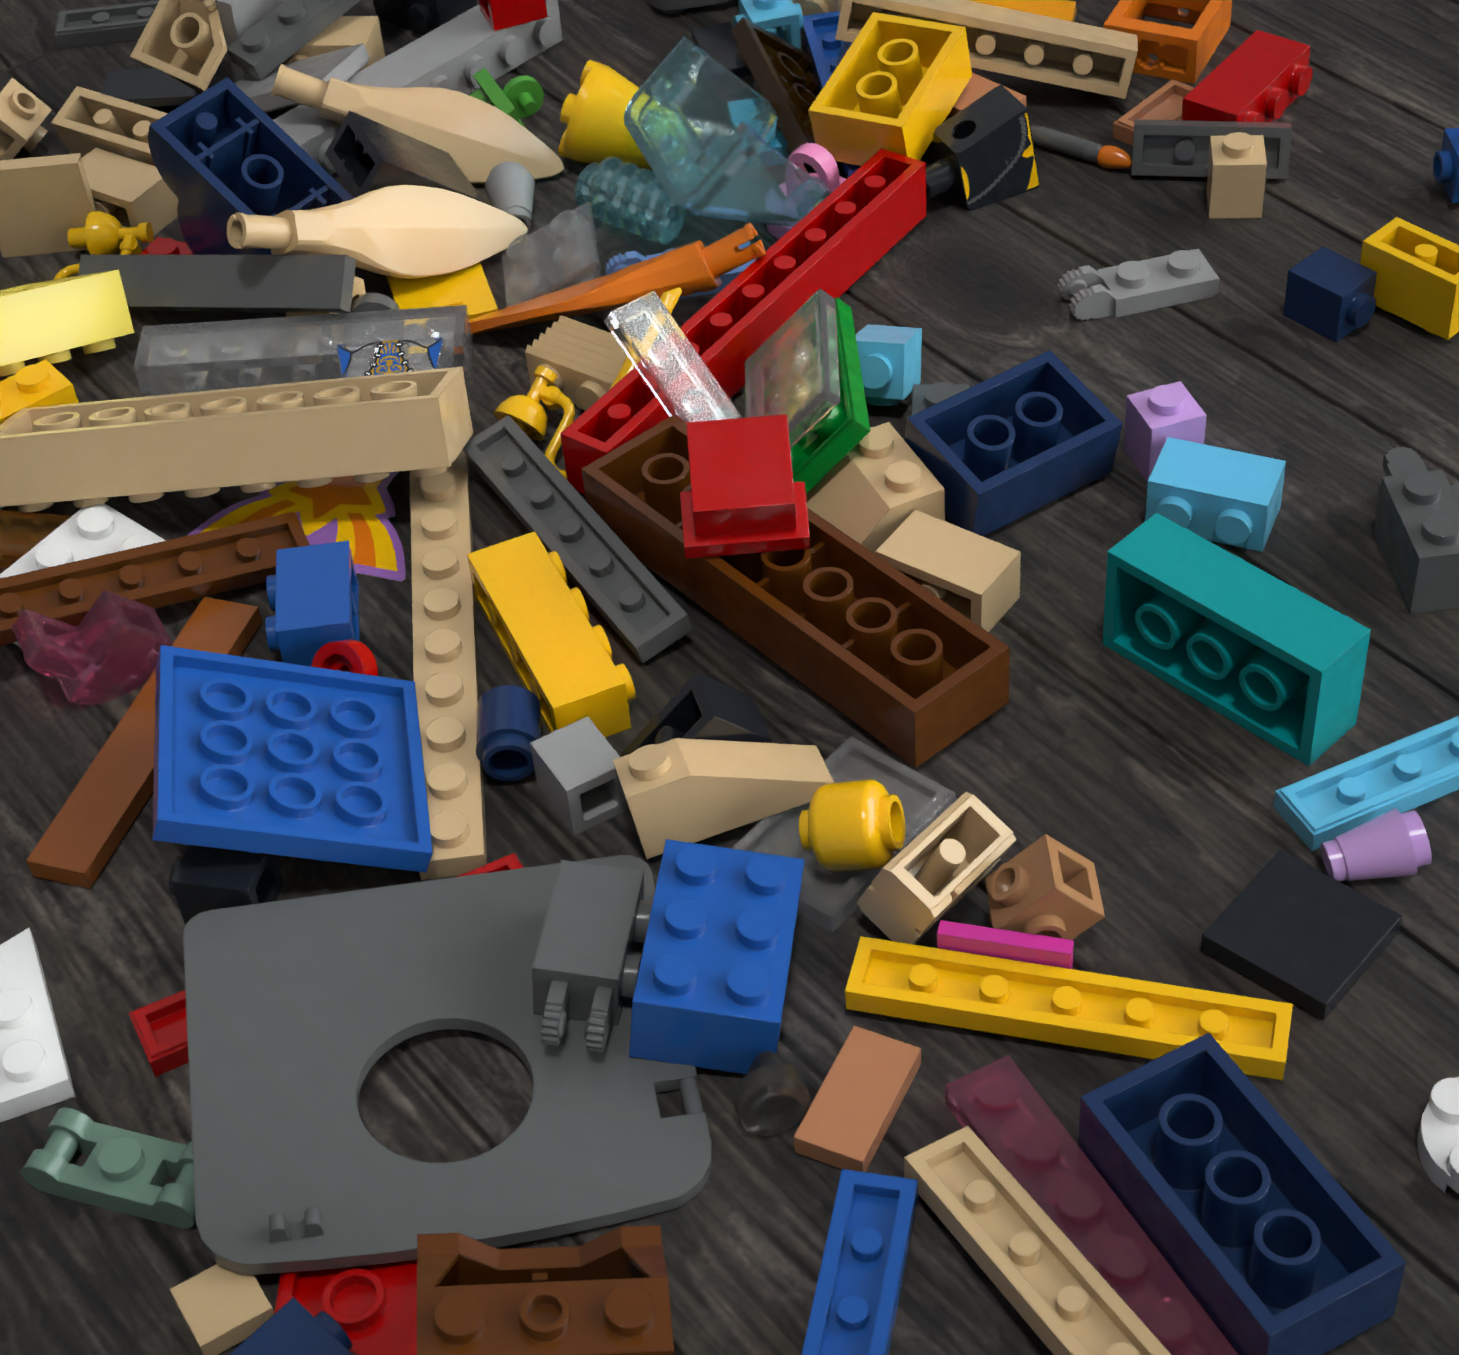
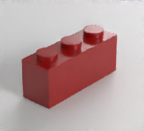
[1181,30,1313,122]

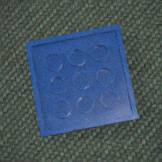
[152,645,433,873]

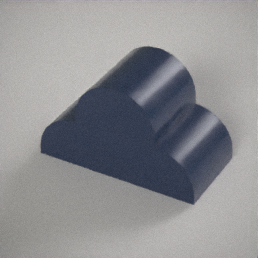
[148,77,354,255]

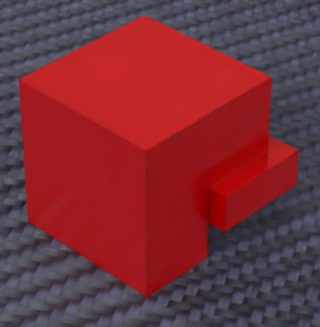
[680,414,810,559]

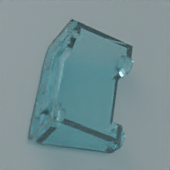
[624,36,832,227]

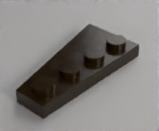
[730,17,840,168]

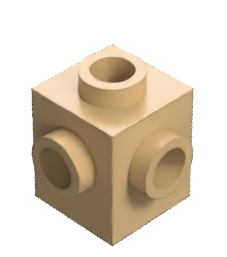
[0,78,52,160]

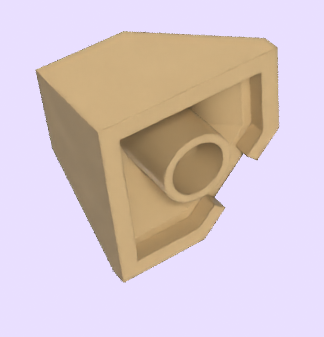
[130,0,227,94]

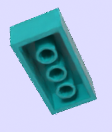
[1102,513,1371,766]

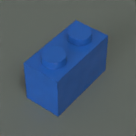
[265,541,360,666]

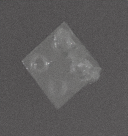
[502,201,601,307]

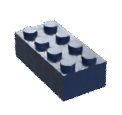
[1078,1033,1406,1355]

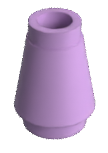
[1320,808,1432,882]

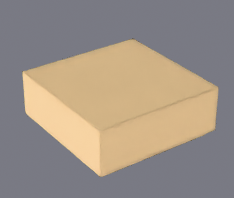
[170,1264,274,1355]

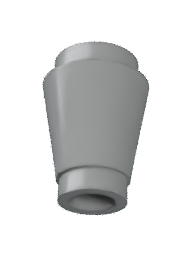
[485,162,535,233]

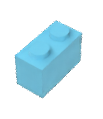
[1145,437,1286,552]

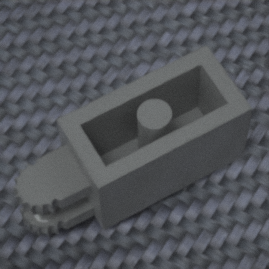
[1374,446,1459,614]
[532,860,653,1053]

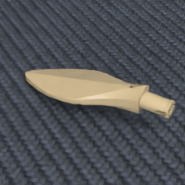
[271,64,564,184]
[227,185,528,279]

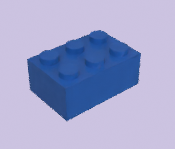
[629,839,805,1078]

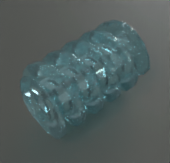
[575,156,690,245]

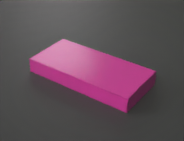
[937,920,1074,969]

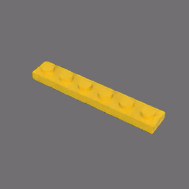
[845,936,1293,1080]

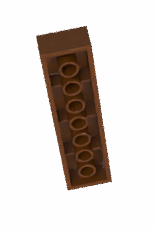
[582,415,1010,768]

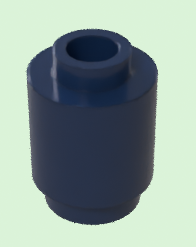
[476,685,541,781]

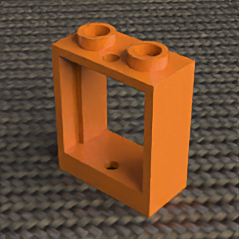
[1103,0,1232,84]

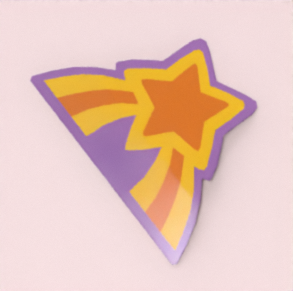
[187,471,406,582]

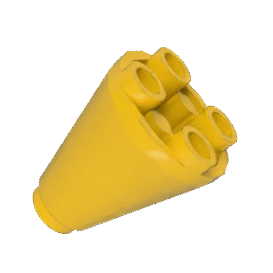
[558,60,702,172]

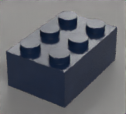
[904,350,1123,536]

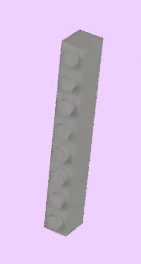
[273,0,563,175]

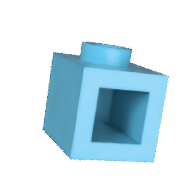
[856,324,922,406]

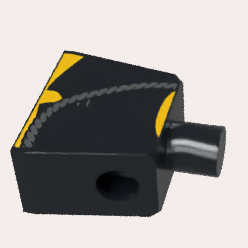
[926,85,1040,211]

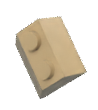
[806,422,945,554]

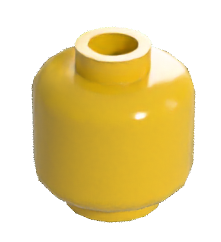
[799,779,906,872]

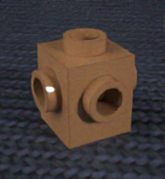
[985,834,1105,940]

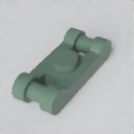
[21,1107,196,1229]

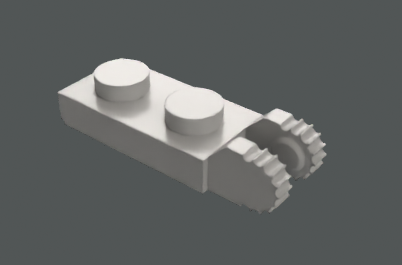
[1057,249,1219,321]

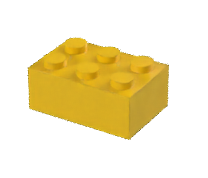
[808,12,972,166]

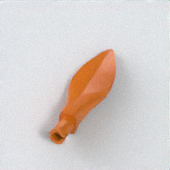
[451,223,766,338]

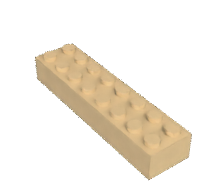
[0,367,473,513]

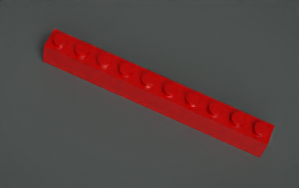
[560,148,927,494]

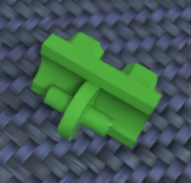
[469,67,544,128]

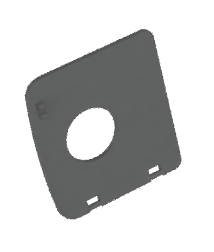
[183,855,712,1275]

